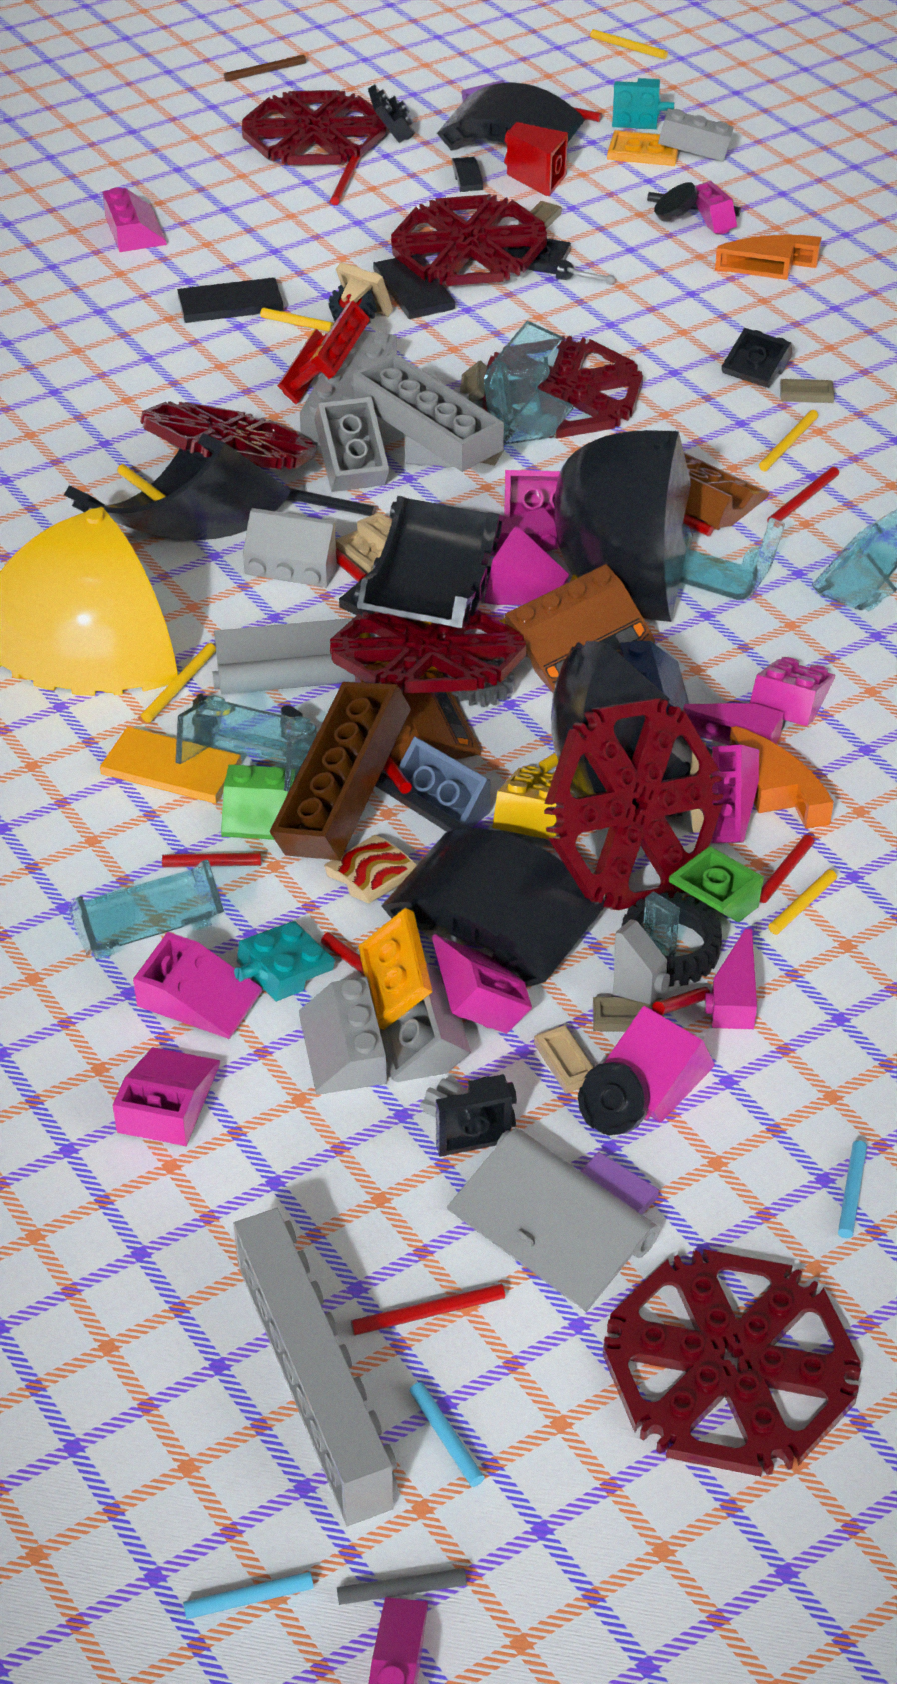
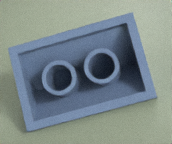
[398,736,490,828]

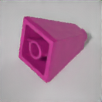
[484,526,569,605]

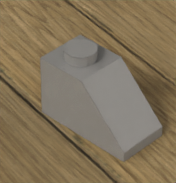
[613,919,670,1005]

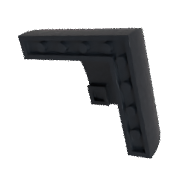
[64,433,291,540]

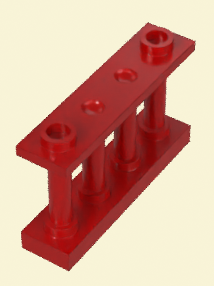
[277,300,370,404]

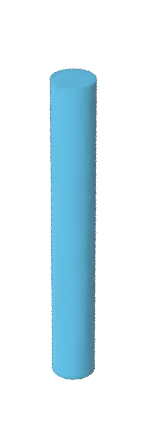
[838,1141,867,1238]
[409,1382,485,1487]
[183,1571,314,1620]

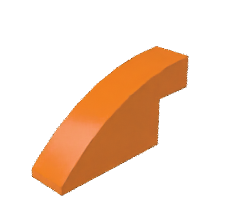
[715,235,822,280]
[729,726,834,829]

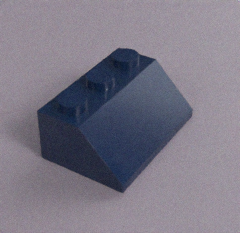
[620,641,689,713]

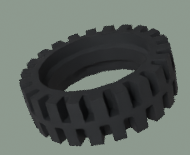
[621,893,722,987]

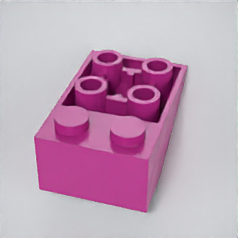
[750,657,836,726]
[133,932,262,1039]
[432,934,532,1034]
[112,1047,220,1146]

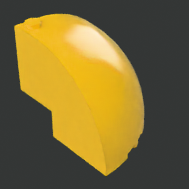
[0,507,178,696]

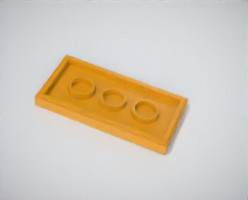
[100,726,242,804]

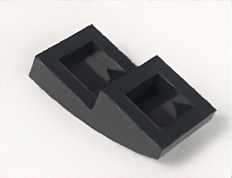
[452,156,483,192]

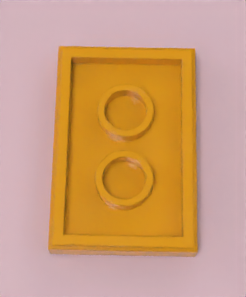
[607,130,679,166]
[358,908,433,1030]

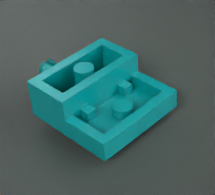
[612,78,674,130]
[234,920,335,1002]

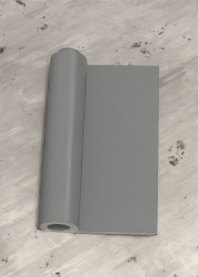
[212,618,365,695]
[447,1128,660,1313]

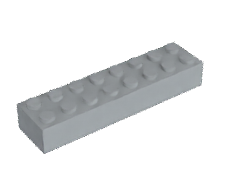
[233,1207,398,1527]

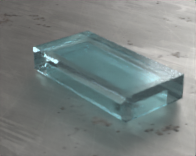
[643,891,680,956]

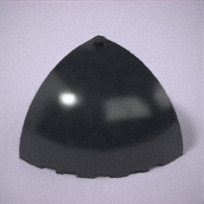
[554,430,691,622]
[551,641,690,830]

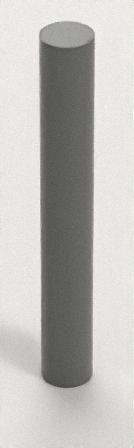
[337,1568,467,1605]

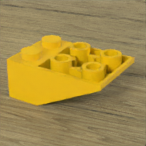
[492,765,575,839]

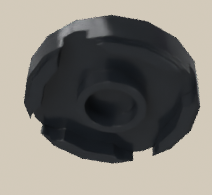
[654,182,699,221]
[578,1062,650,1136]

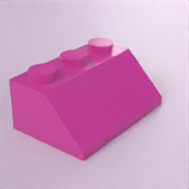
[102,187,167,252]
[504,470,560,519]

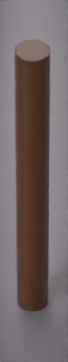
[224,55,306,82]

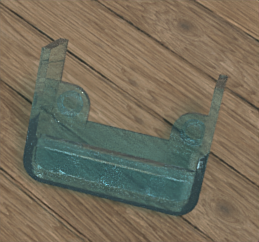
[484,320,574,445]
[812,509,897,611]
[680,517,785,601]
[175,696,318,792]
[68,860,224,960]

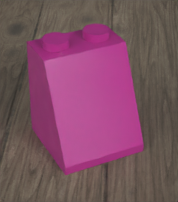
[604,1006,715,1123]

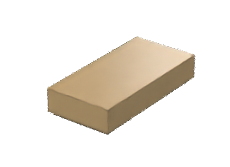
[534,1025,594,1094]

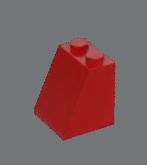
[504,122,568,196]

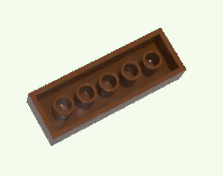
[269,682,411,861]

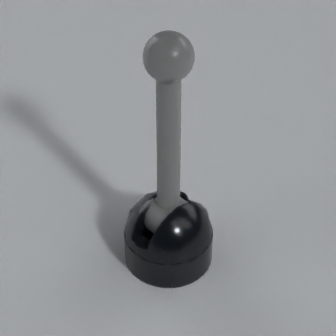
[556,259,615,285]

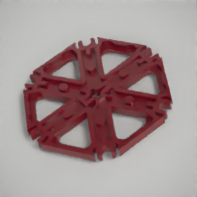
[242,90,386,165]
[391,194,547,286]
[479,335,643,439]
[140,401,316,469]
[330,610,526,693]
[544,698,723,911]
[603,1249,861,1477]

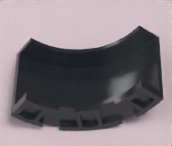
[437,82,585,151]
[354,496,504,628]
[381,828,604,987]

